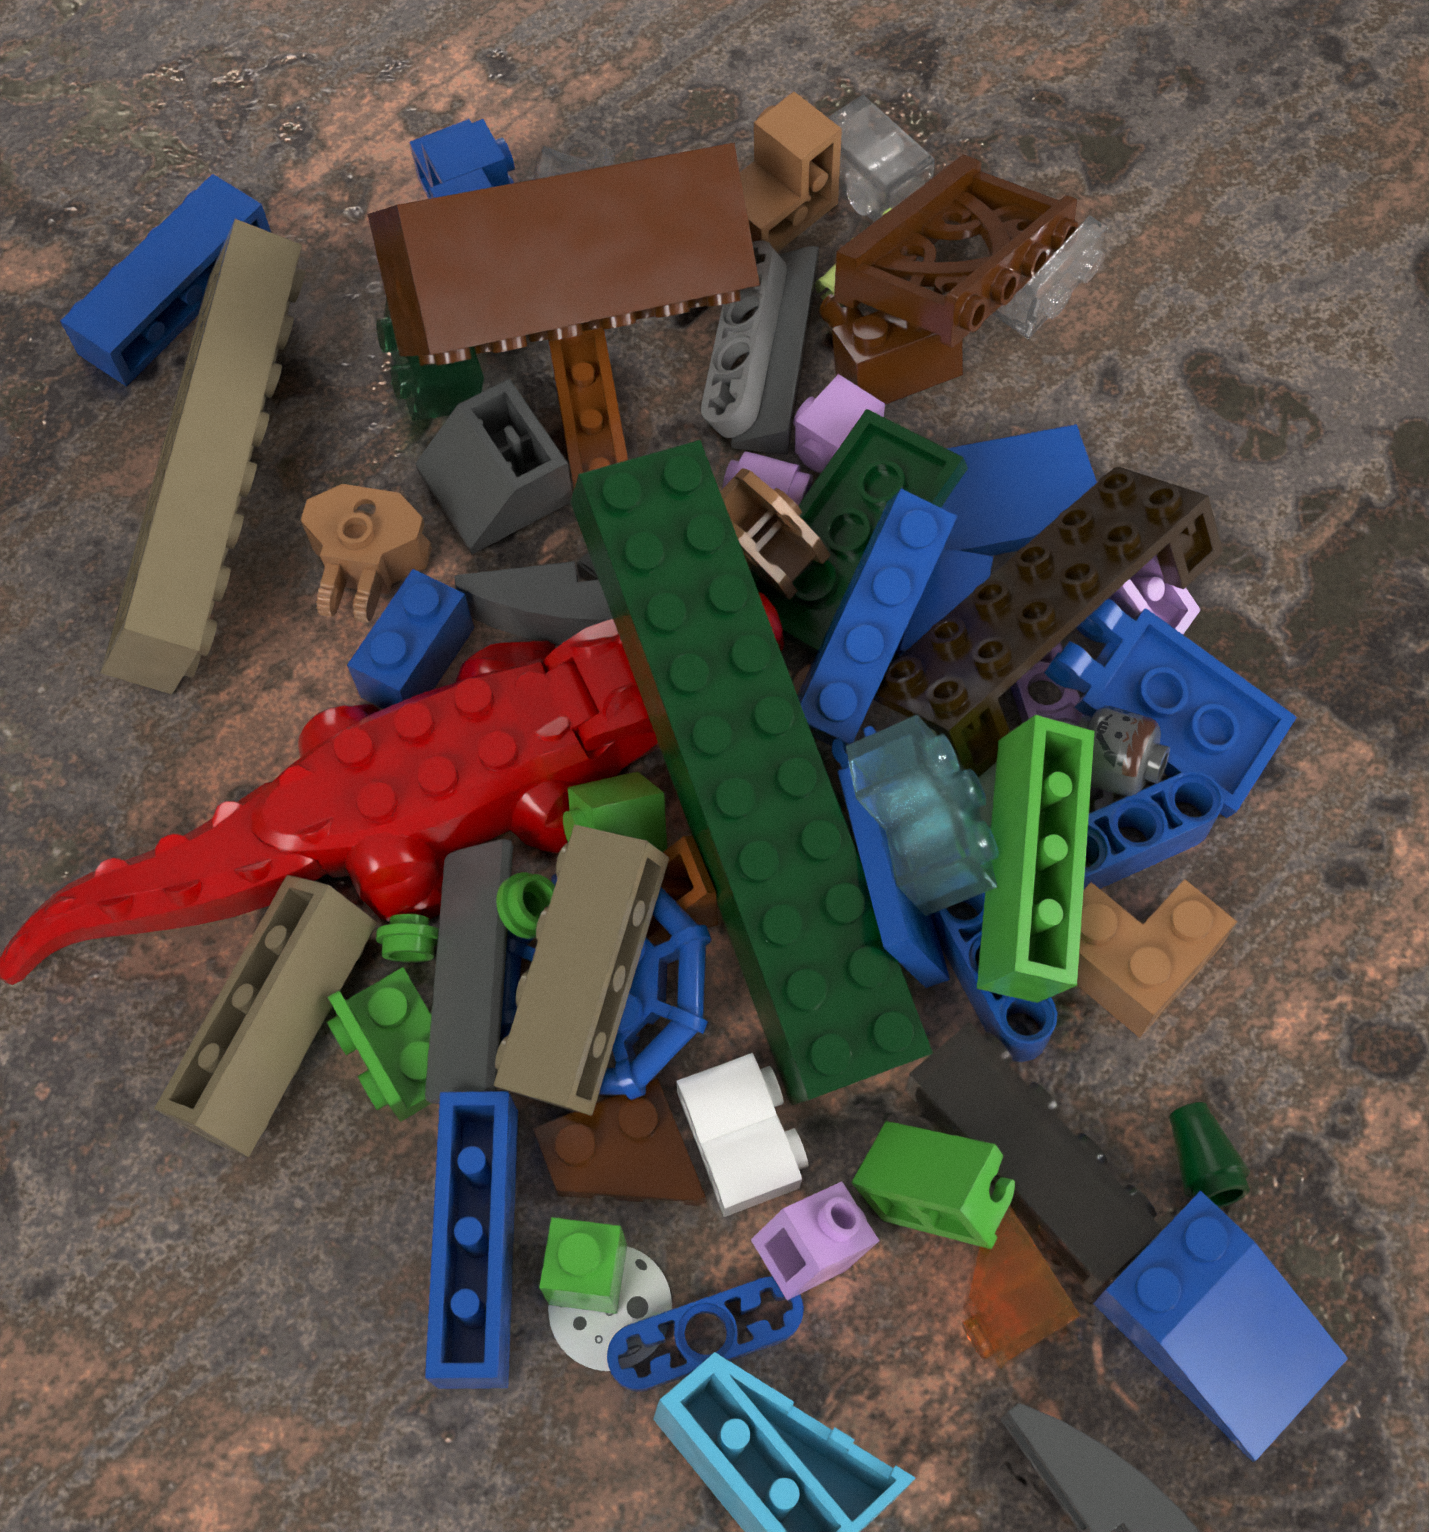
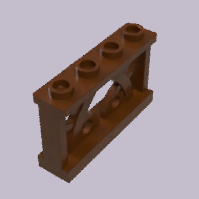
[834,154,1079,348]

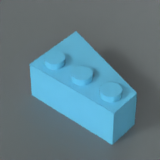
[653,1352,916,1532]

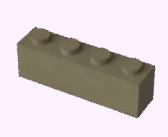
[493,824,669,1116]
[154,875,377,1157]

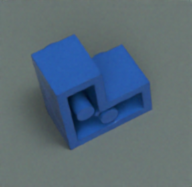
[409,119,515,199]

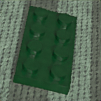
[751,409,968,654]

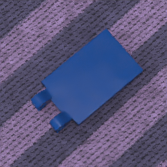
[941,424,1097,556]
[1044,599,1297,818]
[832,726,950,988]

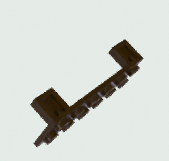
[873,467,1223,785]

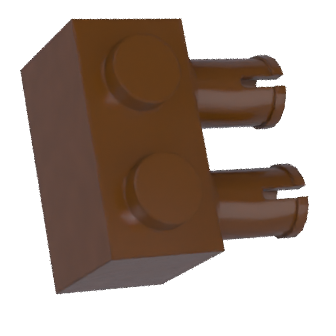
[819,290,963,405]

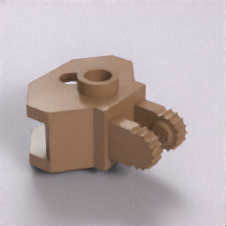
[720,468,831,600]
[301,484,432,623]

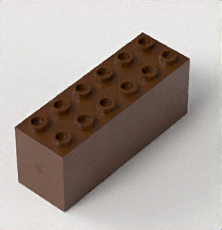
[367,143,760,366]

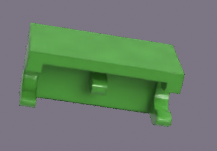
[851,1121,1015,1249]

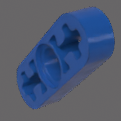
[607,1276,804,1392]

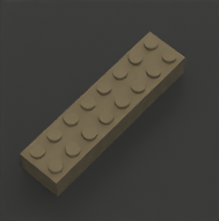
[100,219,306,694]

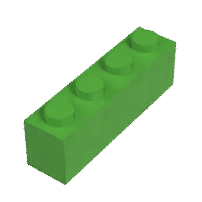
[977,715,1094,1003]

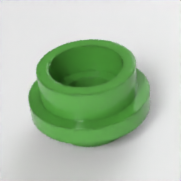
[496,872,555,939]
[376,914,439,962]

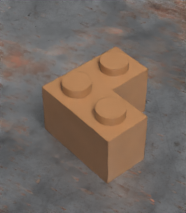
[740,91,842,252]
[1077,879,1237,1038]

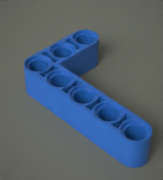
[932,771,1224,1062]

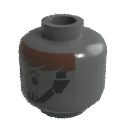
[1077,705,1170,797]

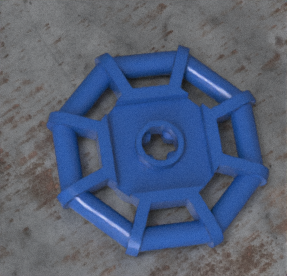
[500,873,712,1100]

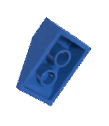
[1093,1191,1348,1462]

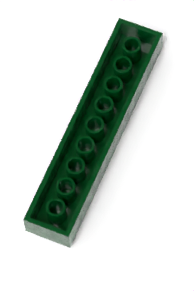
[570,440,933,1106]

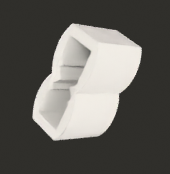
[677,1053,809,1217]

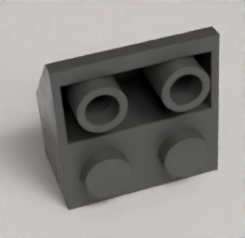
[415,378,573,555]

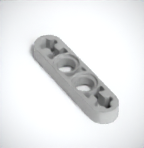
[701,240,787,438]

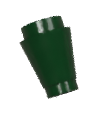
[1169,1102,1250,1208]

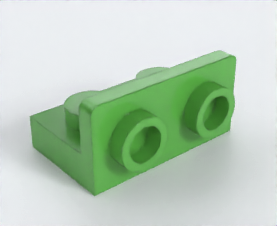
[327,967,432,1122]

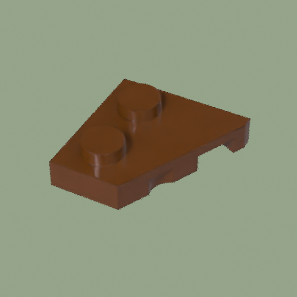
[533,1078,707,1206]

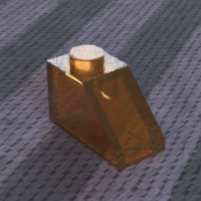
[962,1205,1081,1369]

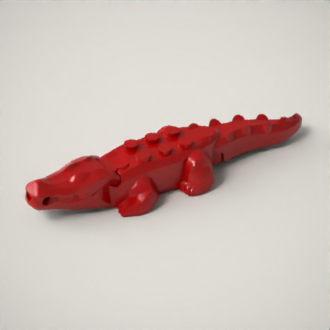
[0,592,785,985]

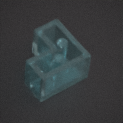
[846,714,999,916]

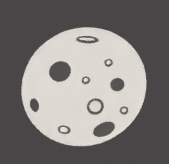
[548,1246,672,1371]

